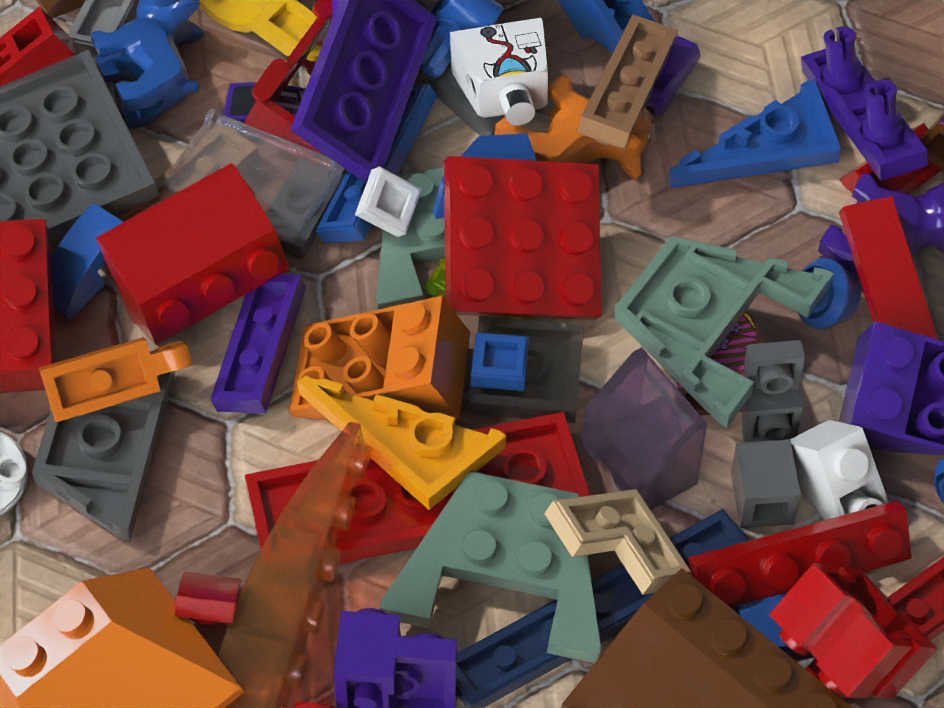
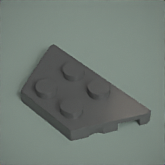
[32,371,176,541]

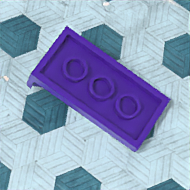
[290,0,437,184]

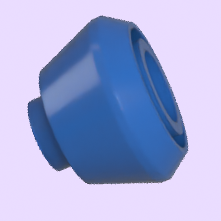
[797,258,861,329]

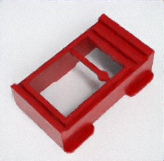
[243,0,338,170]

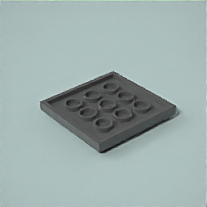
[0,50,160,242]

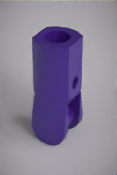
[646,36,701,116]

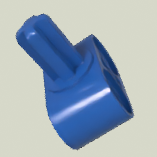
[420,0,504,78]

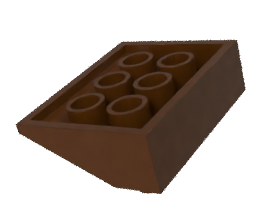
[561,568,852,708]

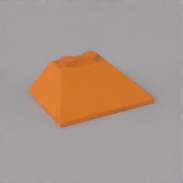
[0,567,245,708]

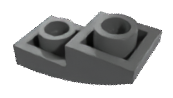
[742,340,805,442]

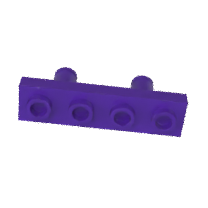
[801,26,928,181]

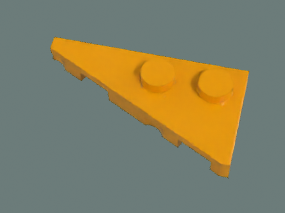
[298,375,506,510]

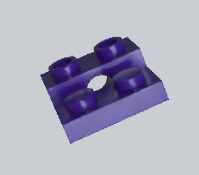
[333,608,457,708]

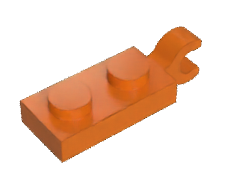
[39,337,193,422]

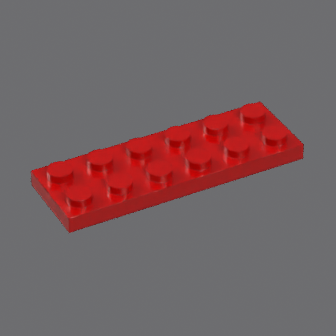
[245,412,590,579]

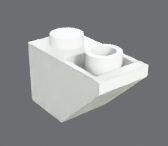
[790,420,889,520]

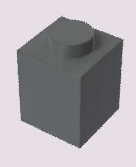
[731,438,801,528]

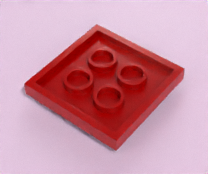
[444,156,602,320]

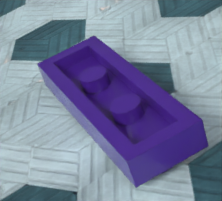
[210,274,306,413]

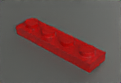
[688,501,912,609]

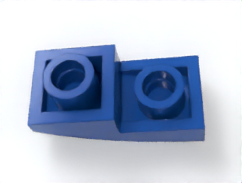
[52,202,123,320]

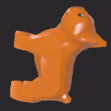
[495,74,654,180]

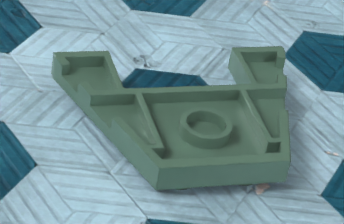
[376,167,445,310]
[614,236,834,428]
[379,471,601,663]

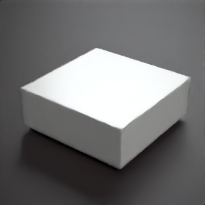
[355,166,422,237]

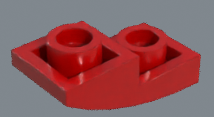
[174,572,242,625]

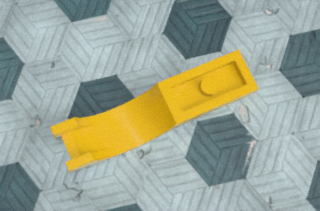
[199,0,321,69]

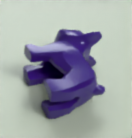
[818,173,944,284]

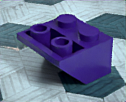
[839,322,944,455]

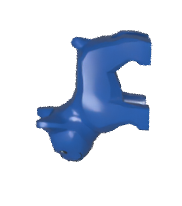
[90,0,204,129]

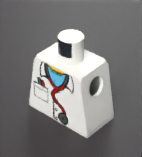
[450,18,548,126]

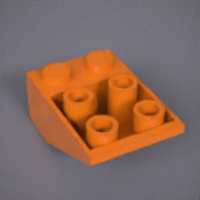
[289,296,470,420]

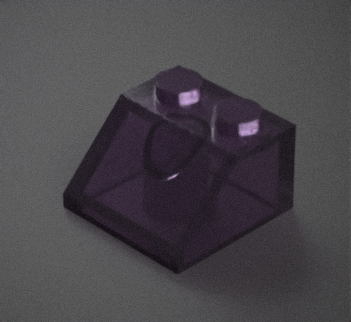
[581,347,707,510]

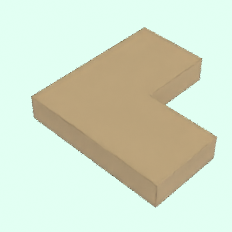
[544,489,693,595]

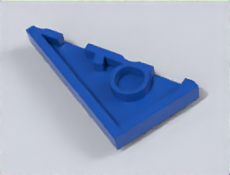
[668,79,841,188]

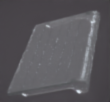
[161,108,344,242]

